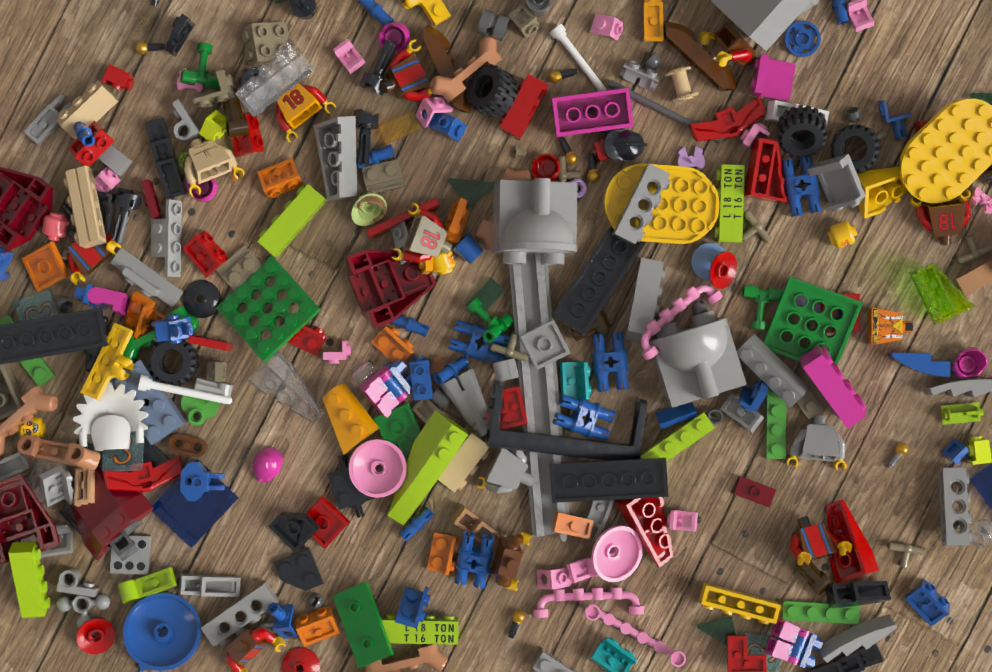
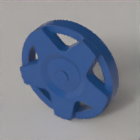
[784,21,821,57]

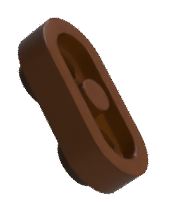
[168,434,207,457]

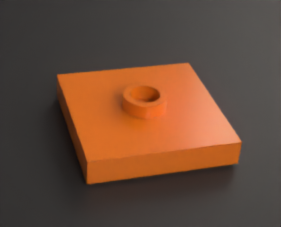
[21,241,70,293]

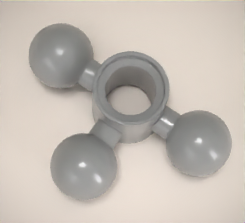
[56,594,110,628]

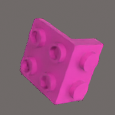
[750,54,796,101]

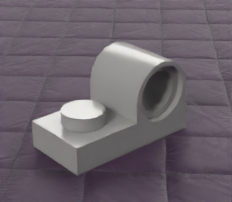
[172,99,200,142]
[492,358,519,382]
[720,394,764,433]
[57,568,100,597]

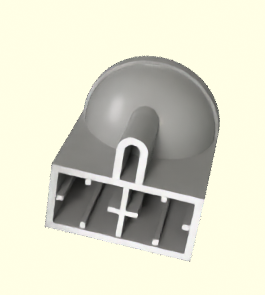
[710,0,820,51]
[492,178,577,265]
[649,310,747,408]

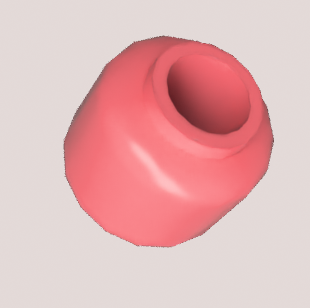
[42,212,69,241]

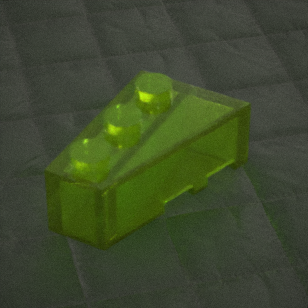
[909,263,975,324]

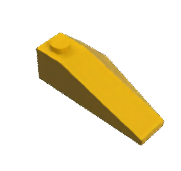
[857,166,908,219]

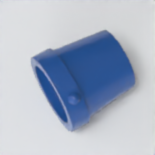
[452,232,483,264]

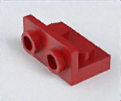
[231,114,264,157]
[68,121,114,167]
[182,231,229,278]
[288,324,327,357]

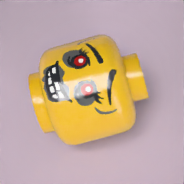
[16,416,46,439]

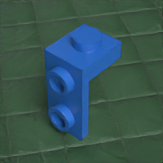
[422,110,467,142]
[409,356,433,400]

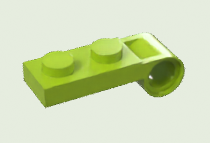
[118,567,177,604]

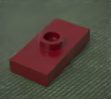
[141,179,162,219]
[733,476,776,508]

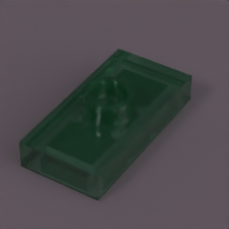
[465,278,505,318]

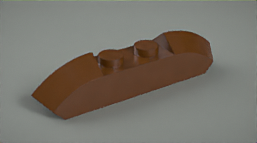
[664,22,736,91]
[422,25,471,113]

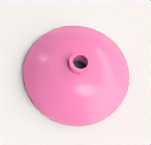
[349,439,407,498]
[591,525,643,582]

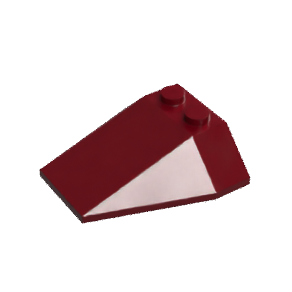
[0,167,53,251]
[345,249,436,329]
[70,466,154,560]
[0,475,60,565]

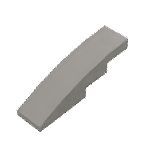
[925,379,992,397]
[819,614,897,663]

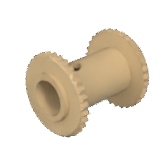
[665,66,699,102]

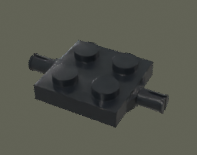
[327,454,375,518]

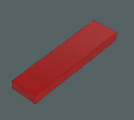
[367,198,441,240]

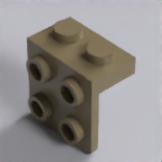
[242,22,292,67]
[192,70,237,110]

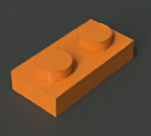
[552,512,594,539]

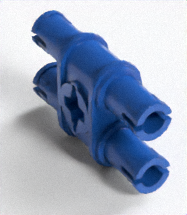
[781,155,822,217]
[448,319,510,363]
[591,332,629,392]
[553,394,616,441]
[454,530,494,589]

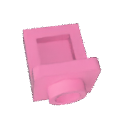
[847,0,874,32]
[590,14,623,41]
[333,39,366,74]
[740,123,771,149]
[94,166,121,193]
[323,340,351,364]
[667,510,698,532]
[566,557,598,583]

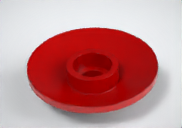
[709,251,737,289]
[76,618,115,655]
[282,647,320,672]

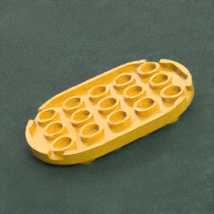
[899,98,992,204]
[604,164,719,244]

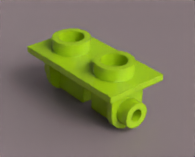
[941,402,983,425]

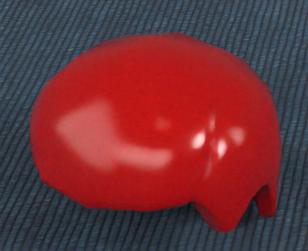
[531,153,560,182]

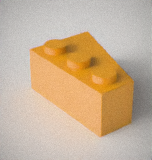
[322,383,379,455]

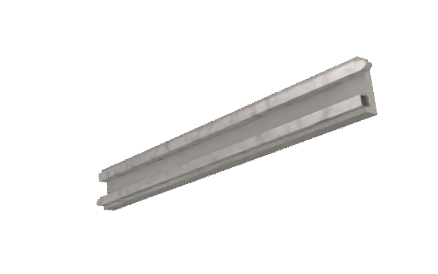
[509,255,570,542]

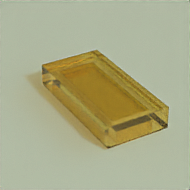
[378,112,421,145]

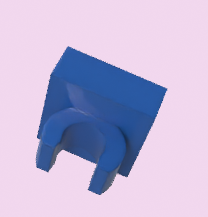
[941,438,969,465]

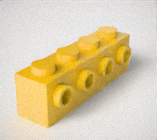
[698,582,781,625]

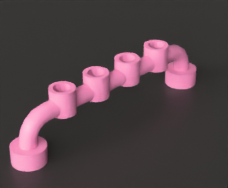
[641,285,723,361]
[533,587,644,618]
[585,604,686,667]

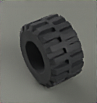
[466,64,518,118]
[777,105,827,158]
[830,124,881,173]
[147,339,199,386]

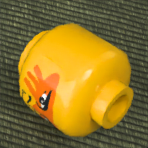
[828,220,858,248]
[432,250,456,275]

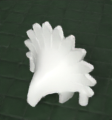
[73,382,148,451]

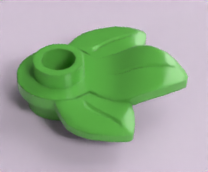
[181,395,220,426]

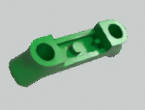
[123,306,199,364]

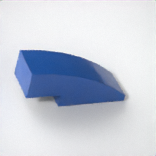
[888,353,950,377]

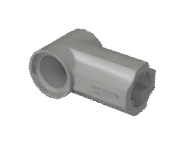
[193,377,233,397]

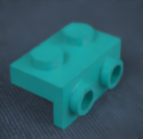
[559,361,591,401]
[590,637,638,672]

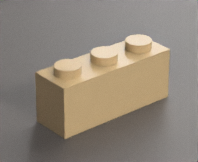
[57,80,118,140]
[438,432,491,493]

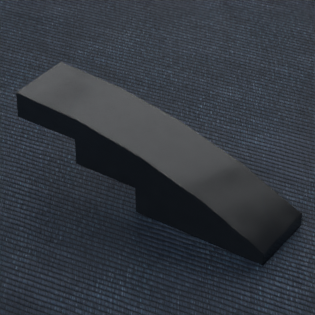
[145,117,186,199]
[805,643,884,672]

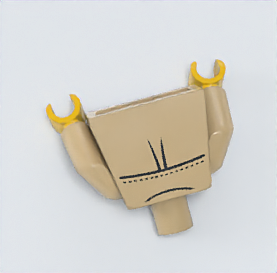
[184,139,244,198]

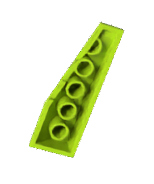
[387,410,468,525]

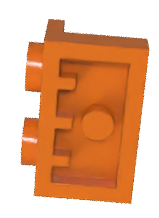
[257,158,304,199]
[443,197,470,245]
[123,291,156,339]
[371,325,415,363]
[427,531,459,576]
[295,606,340,647]

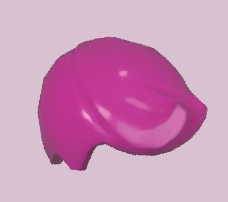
[378,21,410,52]
[185,179,218,203]
[952,347,988,378]
[252,447,284,483]

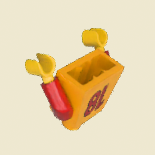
[276,82,336,143]

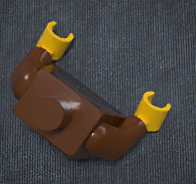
[490,532,533,591]

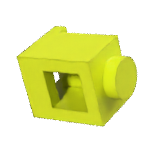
[199,110,226,141]
[967,436,992,465]

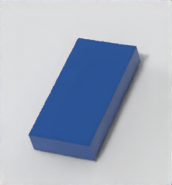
[655,402,697,429]

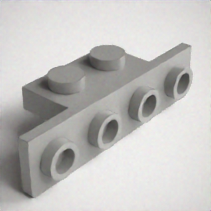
[150,199,182,277]
[110,248,183,308]

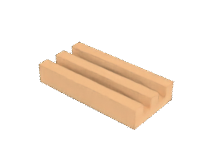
[74,467,95,507]

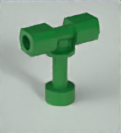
[180,43,220,91]
[742,285,783,330]
[466,298,514,343]

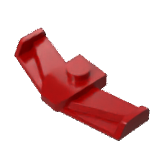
[688,96,767,142]
[102,456,183,493]

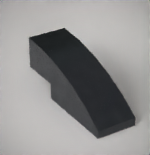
[825,581,891,608]

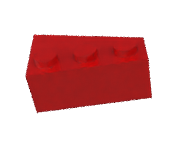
[499,74,549,140]
[744,138,787,203]

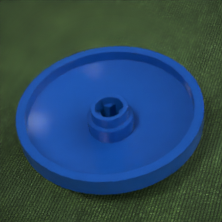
[123,593,202,671]

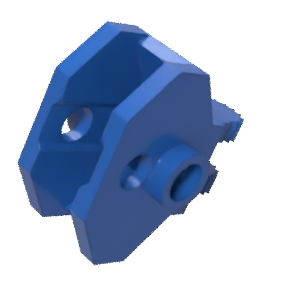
[151,315,194,344]
[180,461,225,501]

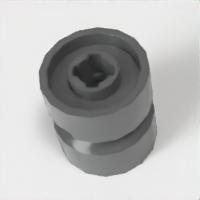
[526,0,551,17]
[477,9,510,41]

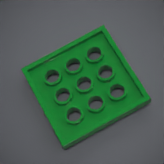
[216,255,321,362]
[763,275,863,365]

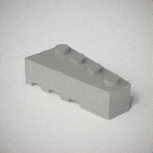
[314,116,357,201]
[623,257,666,343]

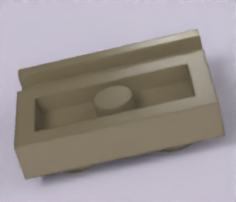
[361,159,405,194]
[216,245,262,291]
[796,374,830,420]

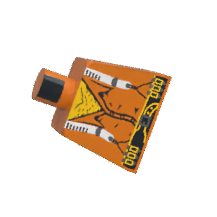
[867,308,913,345]

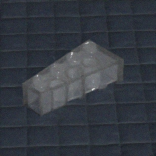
[235,38,315,117]

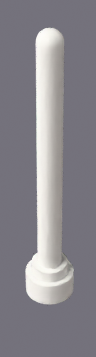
[550,24,607,91]
[138,375,232,404]

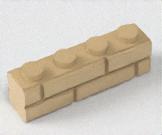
[64,166,107,248]

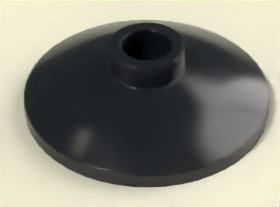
[183,280,221,318]

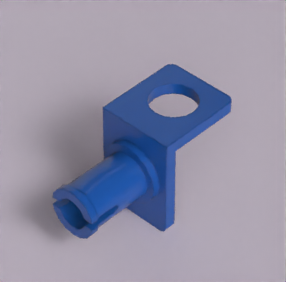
[877,100,912,139]
[267,603,299,639]

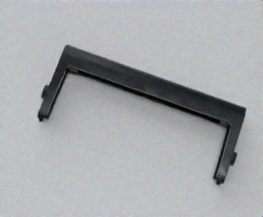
[486,380,648,461]

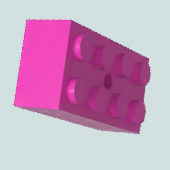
[551,87,634,137]
[799,345,867,429]

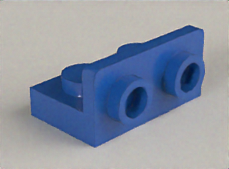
[738,380,768,413]
[905,579,950,626]
[395,587,431,629]

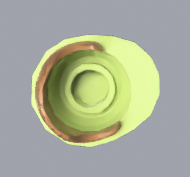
[351,192,387,226]

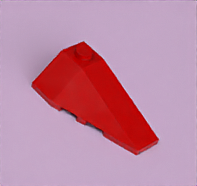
[615,497,674,568]
[826,499,879,584]

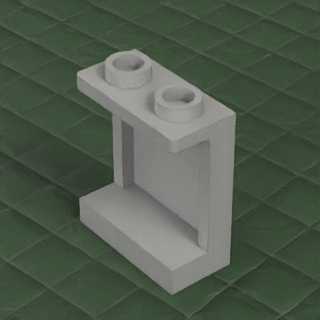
[808,154,866,212]

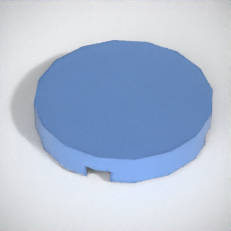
[691,243,725,281]

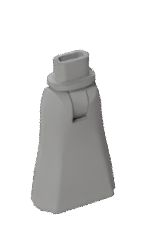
[440,367,489,437]

